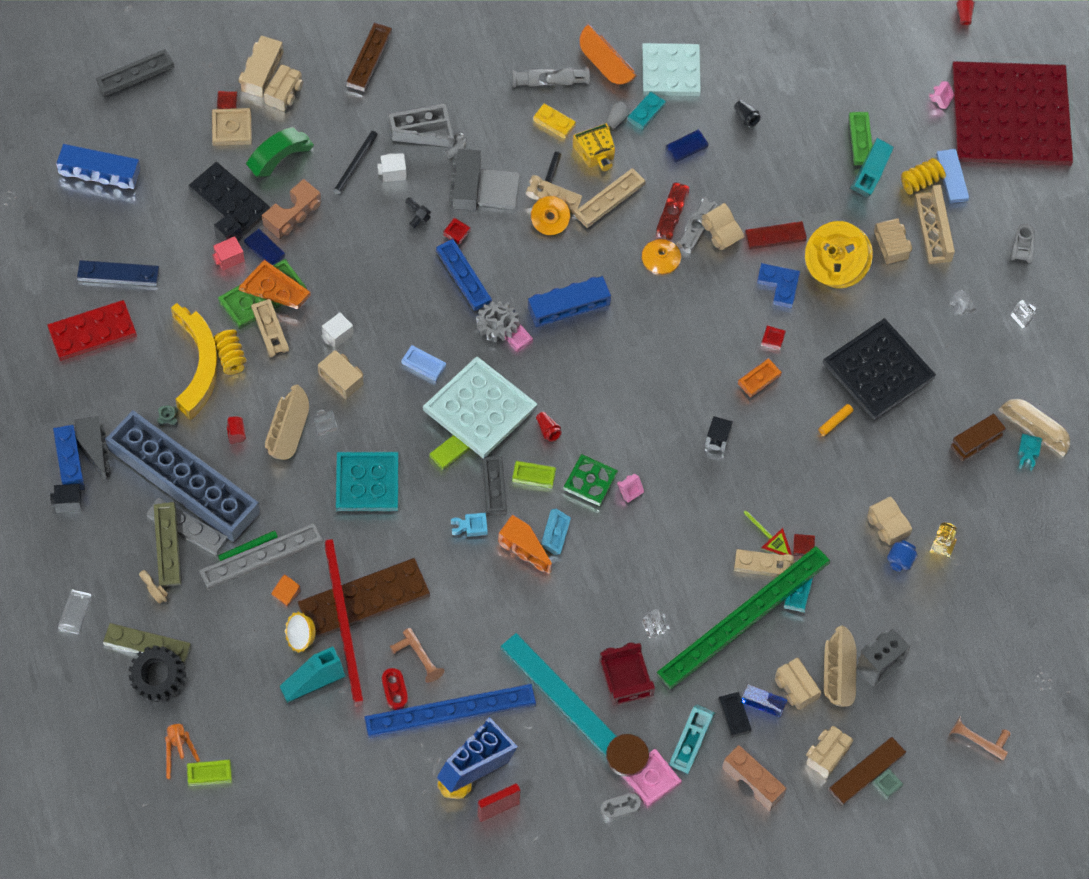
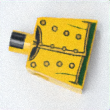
[573,123,615,171]

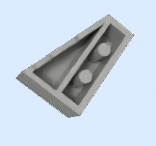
[388,103,454,147]

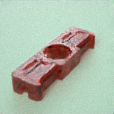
[656,182,689,240]

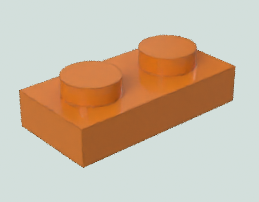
[738,358,782,398]

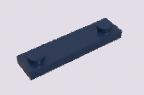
[77,260,159,286]

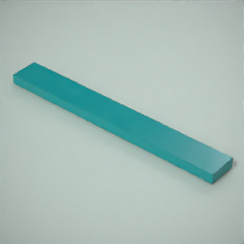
[500,633,617,757]

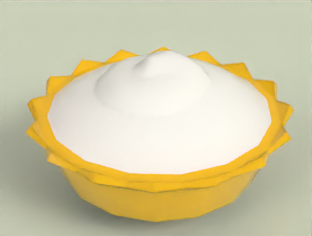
[285,611,316,653]

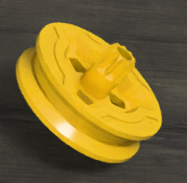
[805,221,873,289]

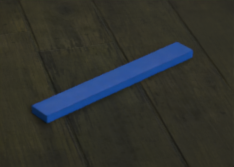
[364,684,536,738]

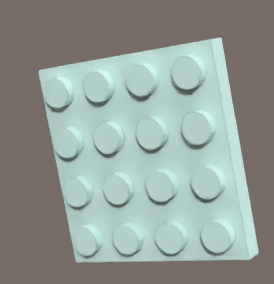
[423,357,538,459]

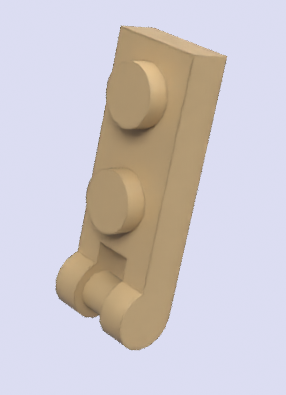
[525,175,582,215]
[251,299,289,357]
[734,549,794,577]

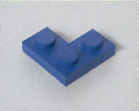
[757,263,800,308]

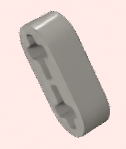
[600,793,641,821]

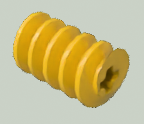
[901,158,946,195]
[213,329,247,375]

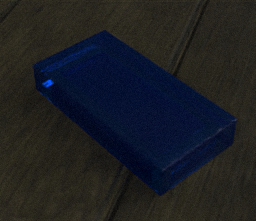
[665,129,709,163]
[244,228,285,266]
[741,684,787,718]

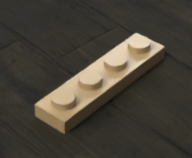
[574,168,645,228]

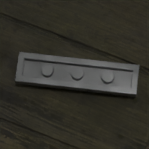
[96,49,174,97]

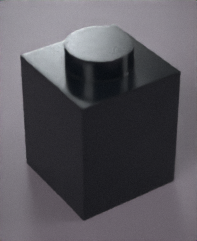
[214,214,243,242]
[705,416,733,451]
[50,484,81,513]

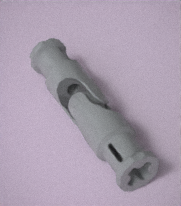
[512,67,589,87]

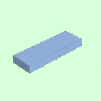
[936,149,969,204]

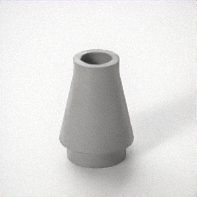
[604,101,630,131]

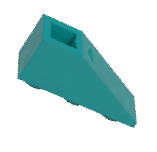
[850,138,894,198]
[279,646,346,702]

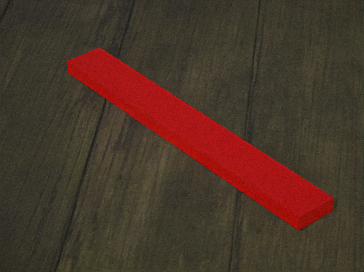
[325,539,363,707]

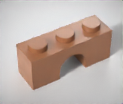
[262,179,321,239]
[722,745,787,811]

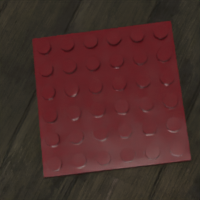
[952,61,1073,166]

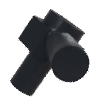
[405,197,431,229]

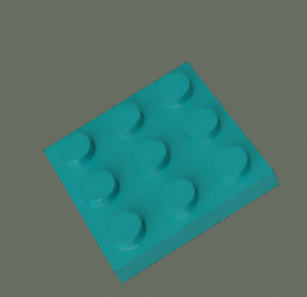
[336,452,399,511]

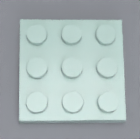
[642,43,701,96]

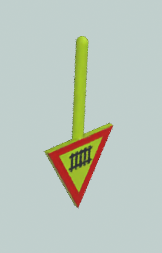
[744,510,792,555]

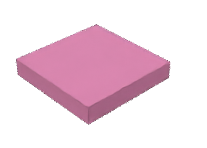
[622,749,682,808]

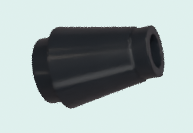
[734,100,761,127]

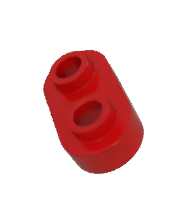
[382,668,408,710]

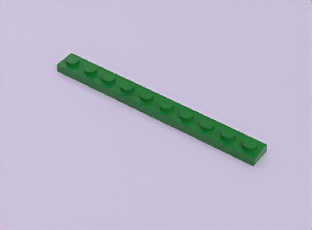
[657,546,830,690]

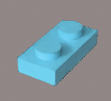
[541,509,571,555]

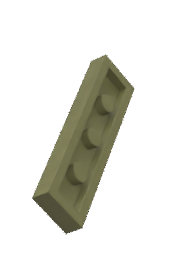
[154,502,182,587]
[103,623,191,665]

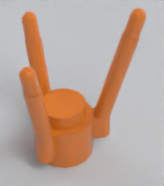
[165,724,200,779]

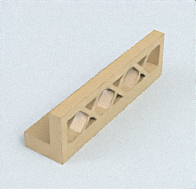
[915,185,955,264]

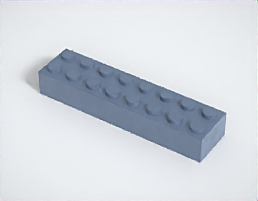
[106,410,260,542]

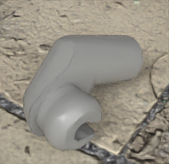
[445,132,467,159]

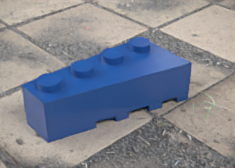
[437,717,518,793]

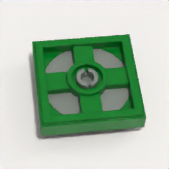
[563,454,618,506]

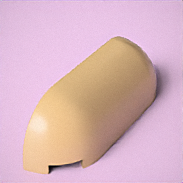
[265,384,309,460]
[998,399,1070,456]
[824,625,857,707]

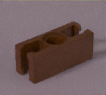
[950,413,1006,462]

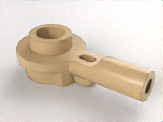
[139,570,168,604]

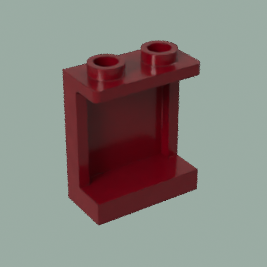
[599,642,655,706]

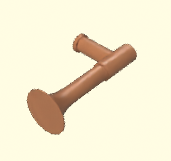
[390,628,445,683]
[949,716,1011,760]

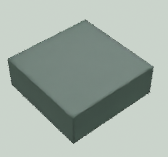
[872,769,903,799]

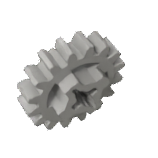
[476,301,520,342]

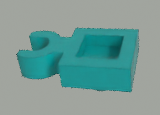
[1018,434,1042,471]

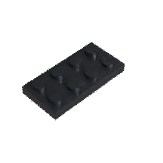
[188,161,271,236]

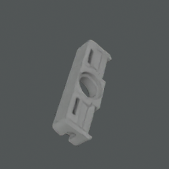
[677,197,718,254]

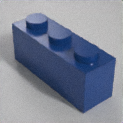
[53,425,85,490]

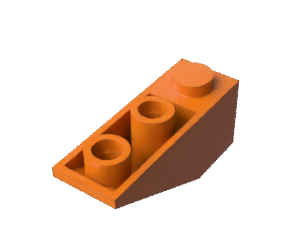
[498,515,552,574]

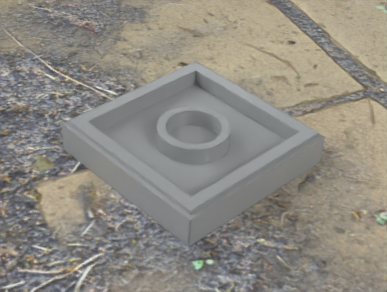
[476,169,520,210]

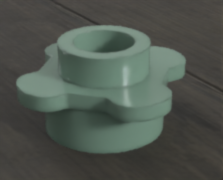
[157,405,178,425]

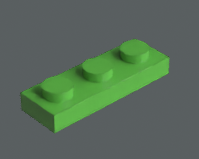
[848,112,872,165]

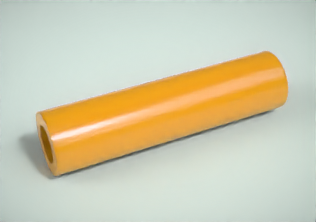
[818,404,854,436]

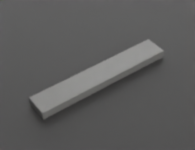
[199,523,323,590]

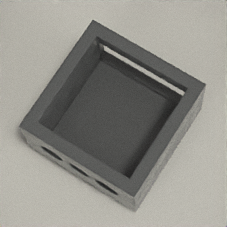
[856,629,910,687]

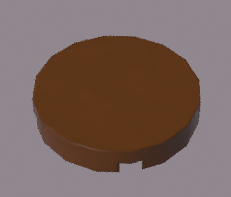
[606,734,649,777]

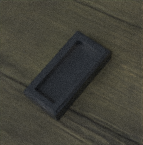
[718,692,752,738]

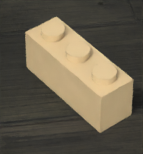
[239,36,284,98]

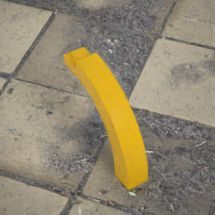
[171,303,218,421]

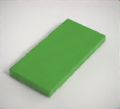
[218,259,307,330]

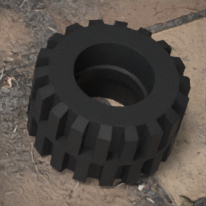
[129,646,186,702]

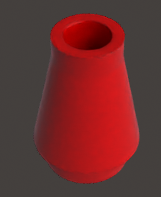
[956,0,975,26]
[536,412,562,442]

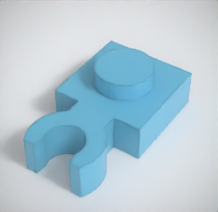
[451,513,488,537]

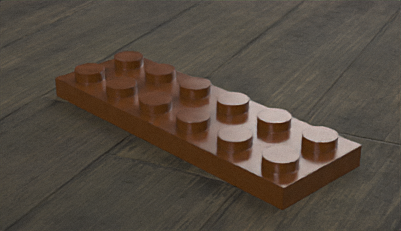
[297,558,430,640]

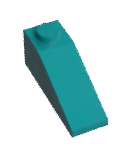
[669,704,716,774]

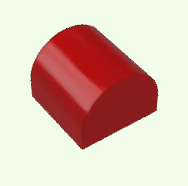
[226,416,246,444]

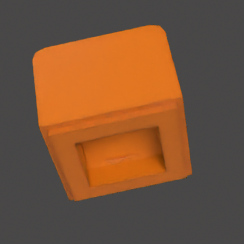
[271,574,301,606]

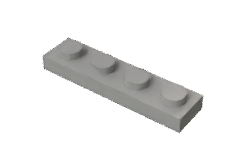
[147,497,228,556]

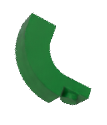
[246,127,314,177]

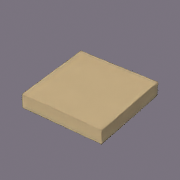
[212,108,252,146]

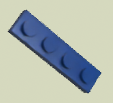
[436,239,492,311]

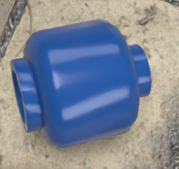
[887,540,918,572]

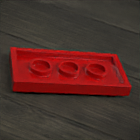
[47,300,137,361]

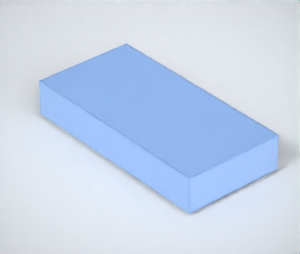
[401,345,446,381]

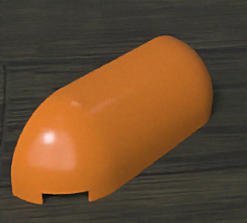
[580,24,637,84]

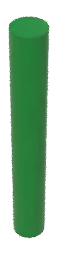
[217,530,278,561]

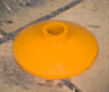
[531,196,570,235]
[642,239,681,274]

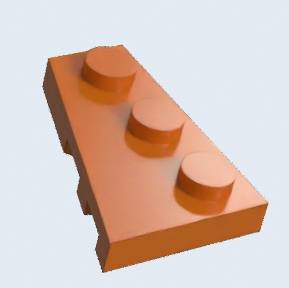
[239,260,311,309]

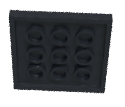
[823,318,936,420]

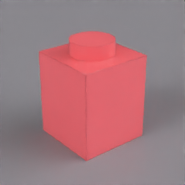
[212,236,245,271]

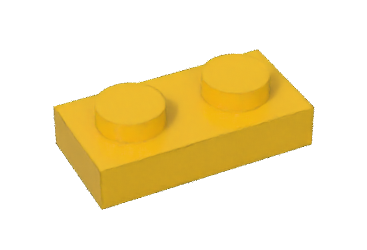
[533,103,576,139]

